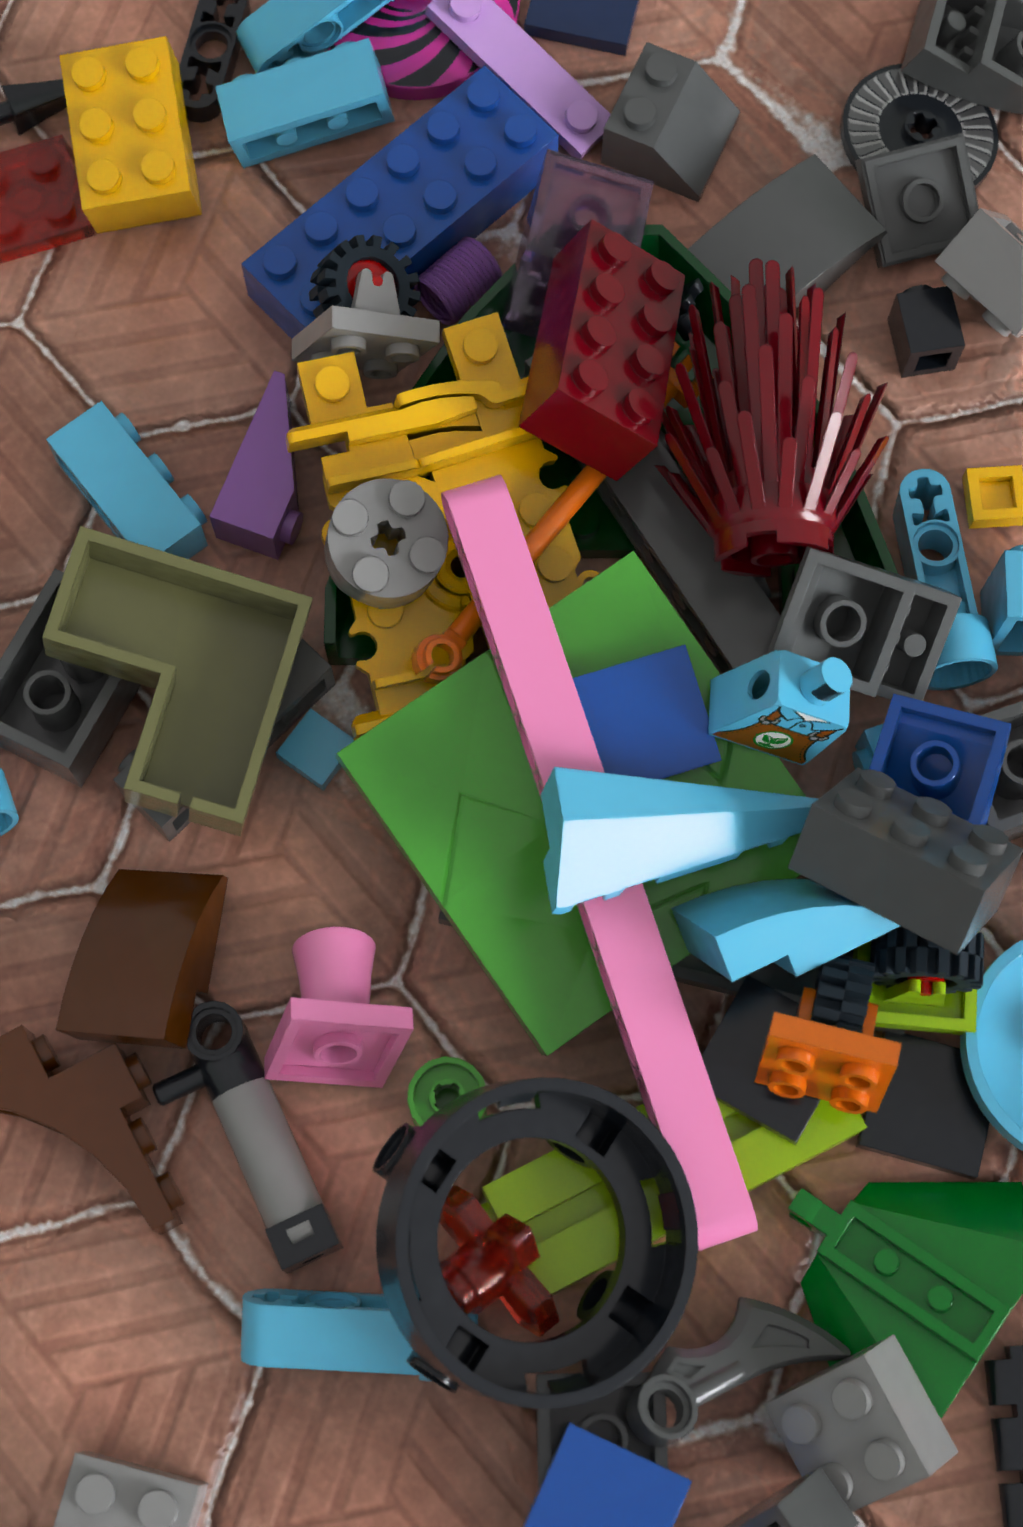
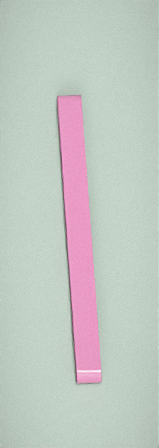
[441,475,758,1252]

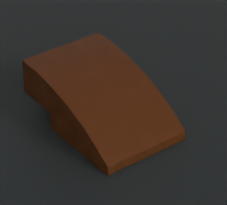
[56,869,228,1049]

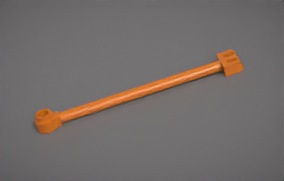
[411,342,714,684]

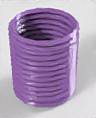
[414,236,503,326]

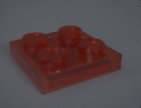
[0,134,95,264]

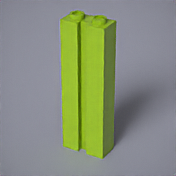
[477,1099,867,1303]

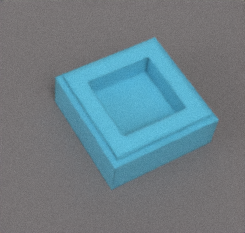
[276,708,354,791]

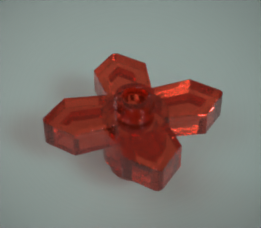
[439,1184,560,1337]

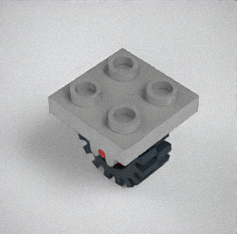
[292,234,440,379]

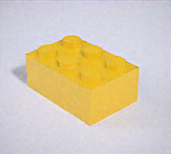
[59,36,202,234]

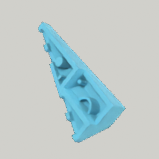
[541,767,819,914]

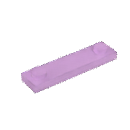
[425,0,611,162]

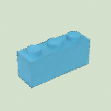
[215,38,395,169]
[46,401,208,559]

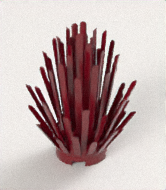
[654,258,889,577]

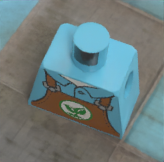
[708,650,852,766]

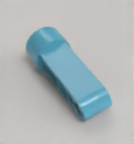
[236,0,395,73]
[893,469,998,690]
[240,1288,479,1381]

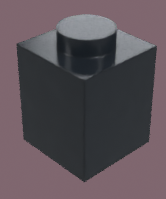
[887,285,965,378]

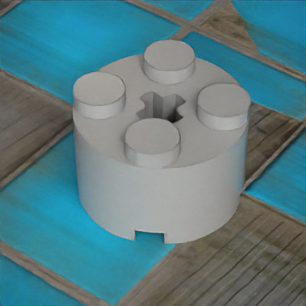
[324,478,448,609]

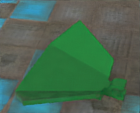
[788,1182,1023,1419]

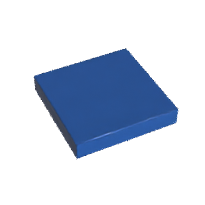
[573,645,722,780]

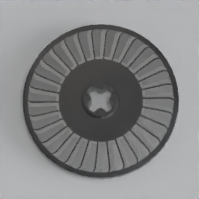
[840,63,999,189]

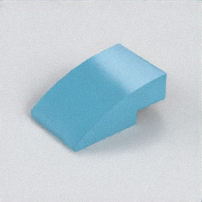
[671,879,900,982]

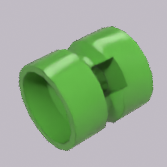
[407,1056,488,1127]

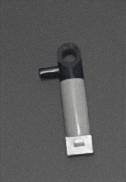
[152,1001,344,1274]

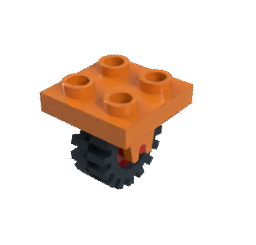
[754,955,902,1114]

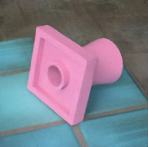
[264,927,414,1088]

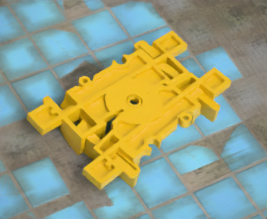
[286,312,600,741]

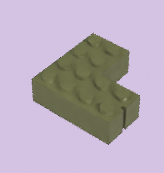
[42,526,313,836]

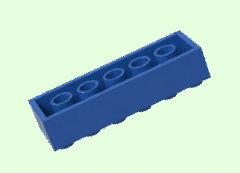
[241,65,559,339]

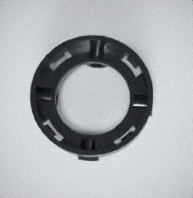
[373,1078,698,1409]

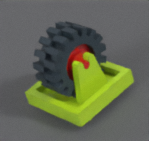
[853,926,984,1035]

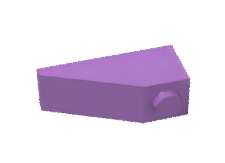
[209,370,303,560]

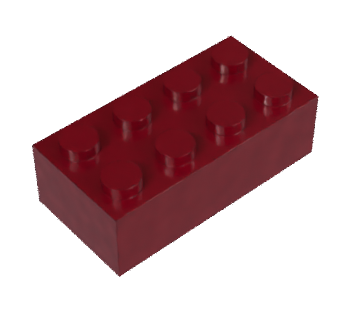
[518,219,685,481]

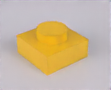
[962,465,1023,529]

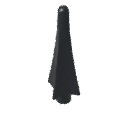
[0,79,67,136]

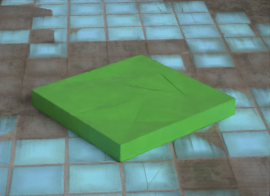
[335,551,806,1056]

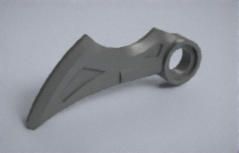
[626,1297,851,1447]

